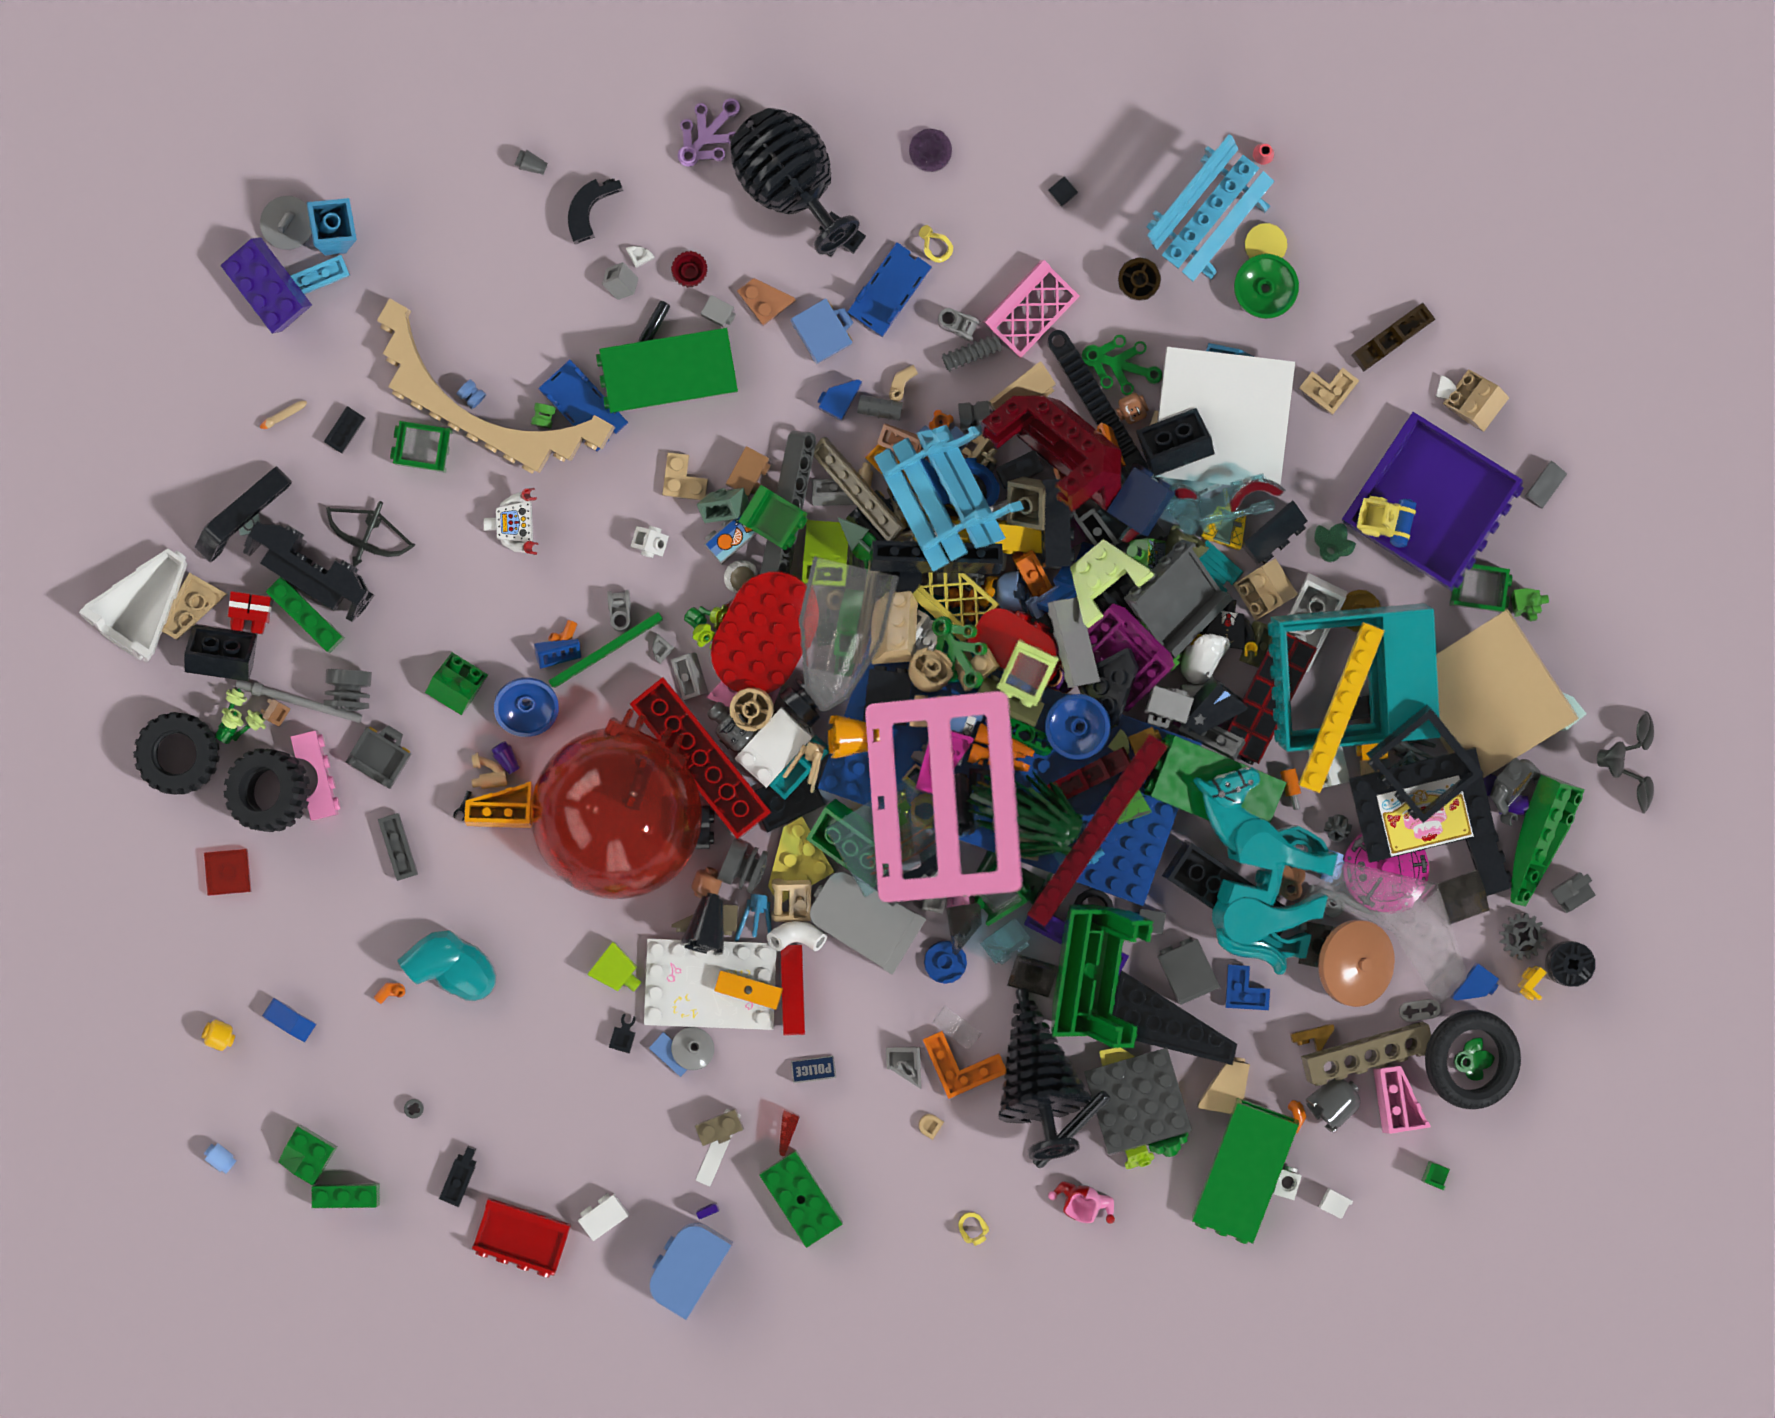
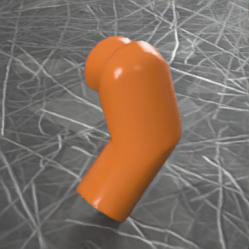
[964,588,981,622]
[548,620,578,641]
[373,982,406,1004]
[1288,1100,1306,1134]

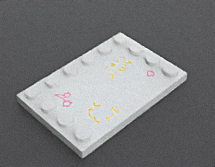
[644,938,777,1030]

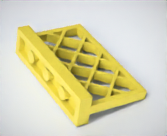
[913,572,1000,642]

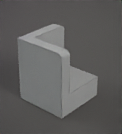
[602,262,638,300]

